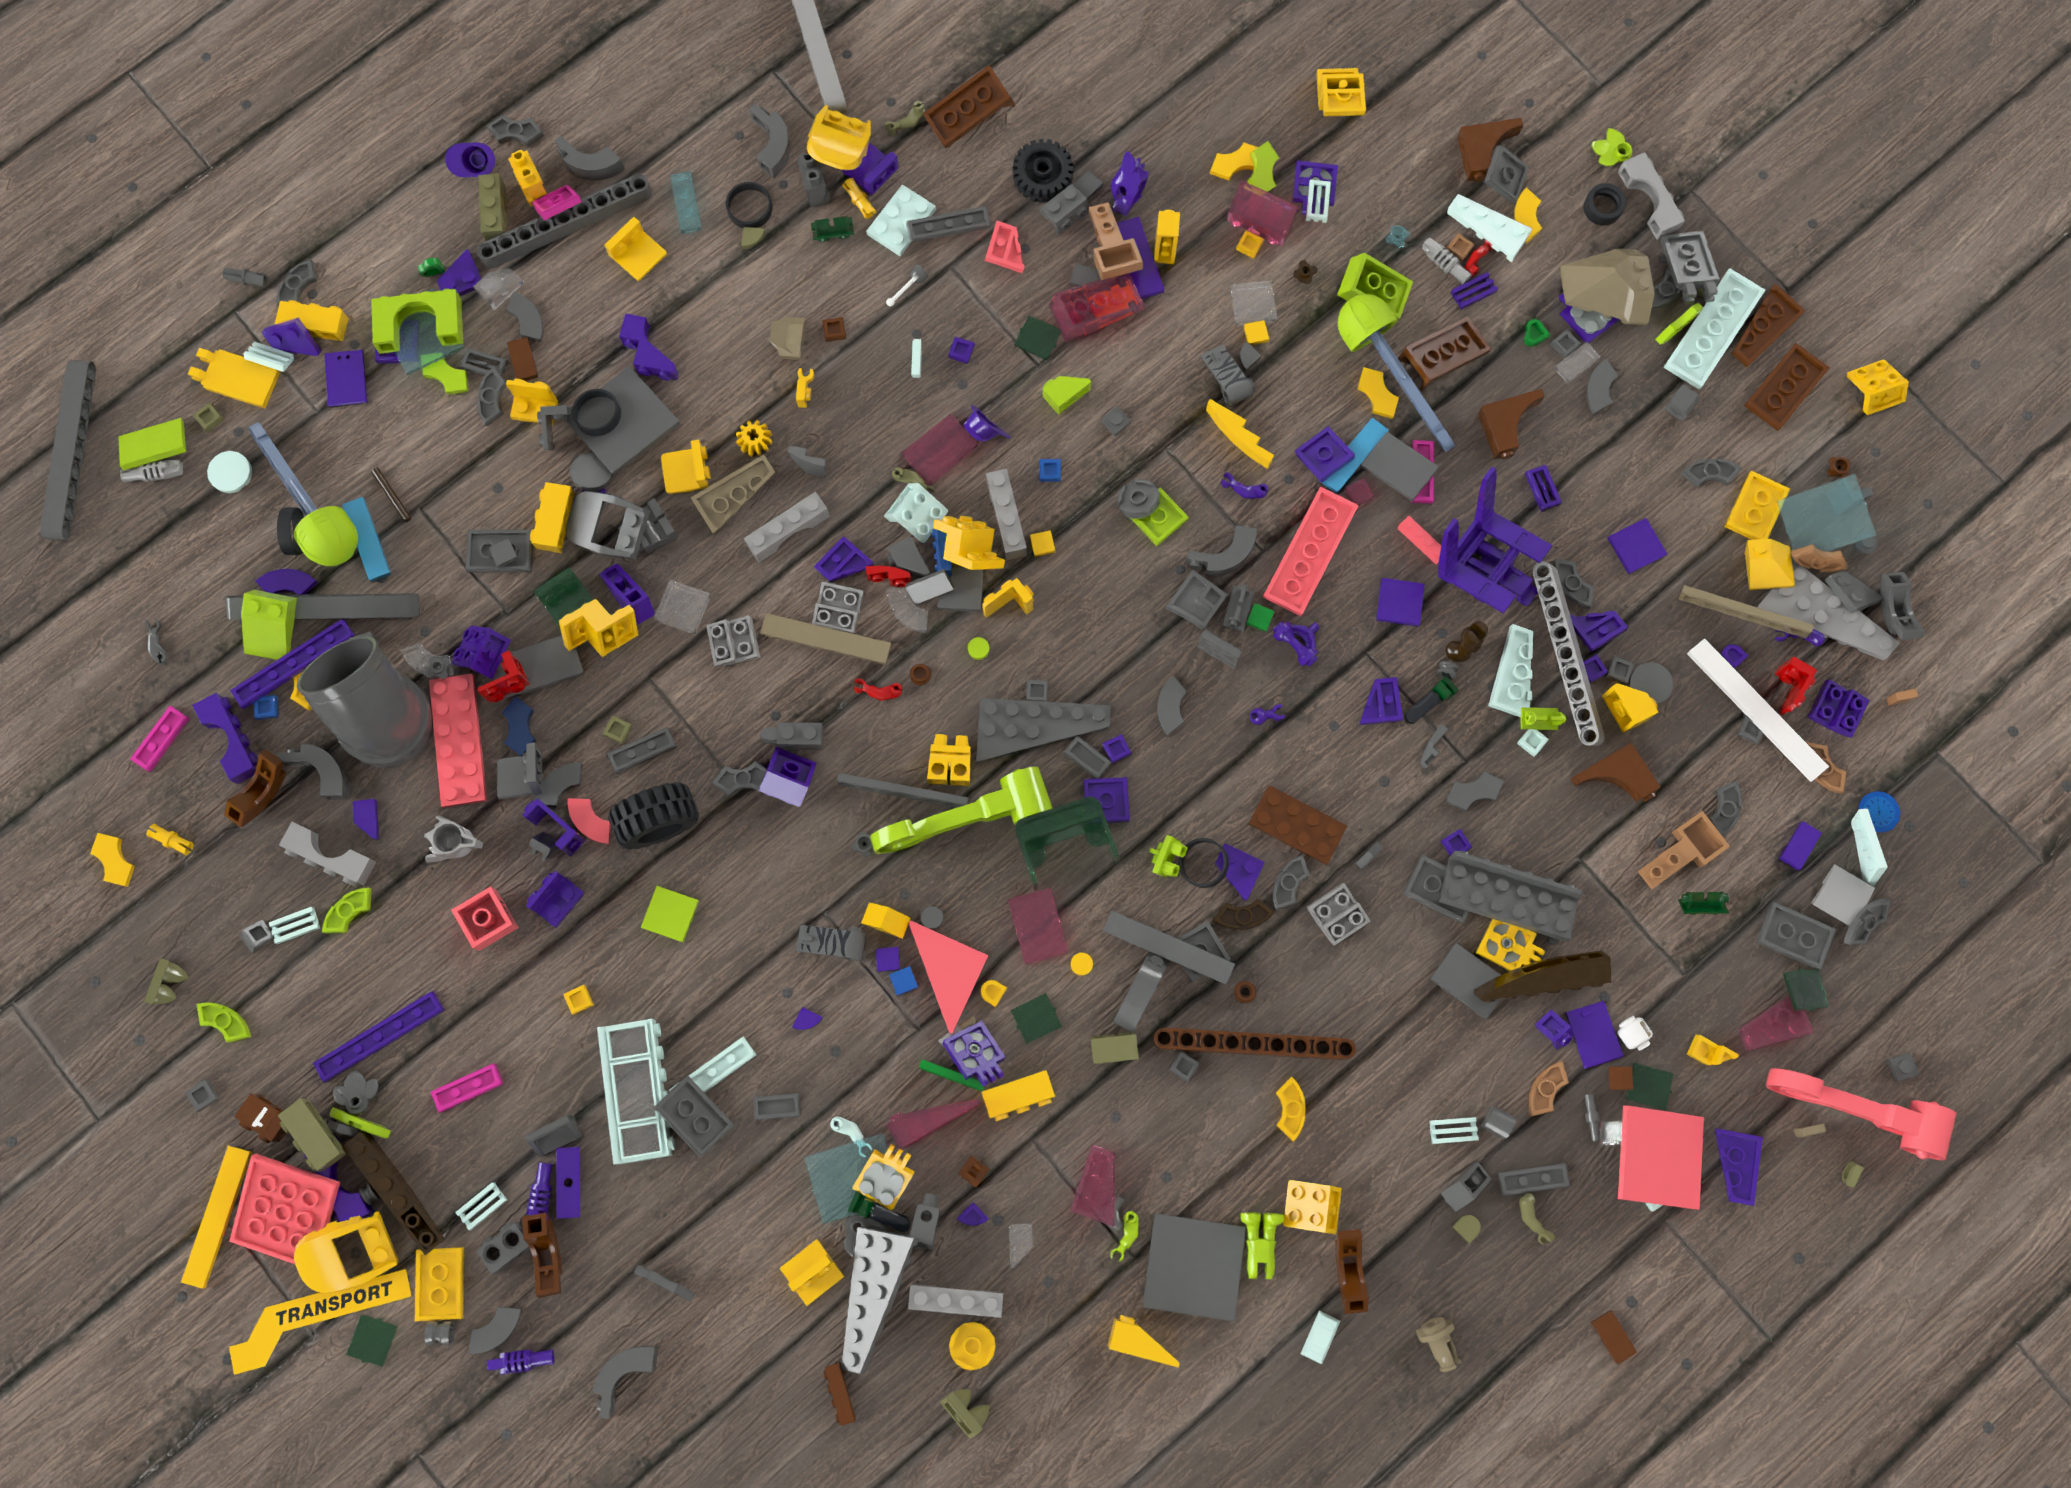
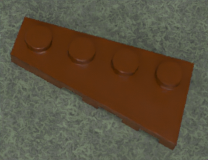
[1731,283,1806,368]

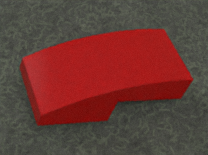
[865,566,911,588]

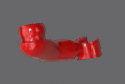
[1464,240,1493,277]
[854,678,902,701]

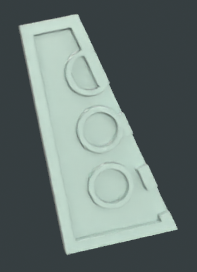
[1447,194,1532,262]
[1488,624,1533,717]

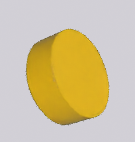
[1071,953,1093,976]

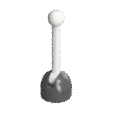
[886,264,929,307]

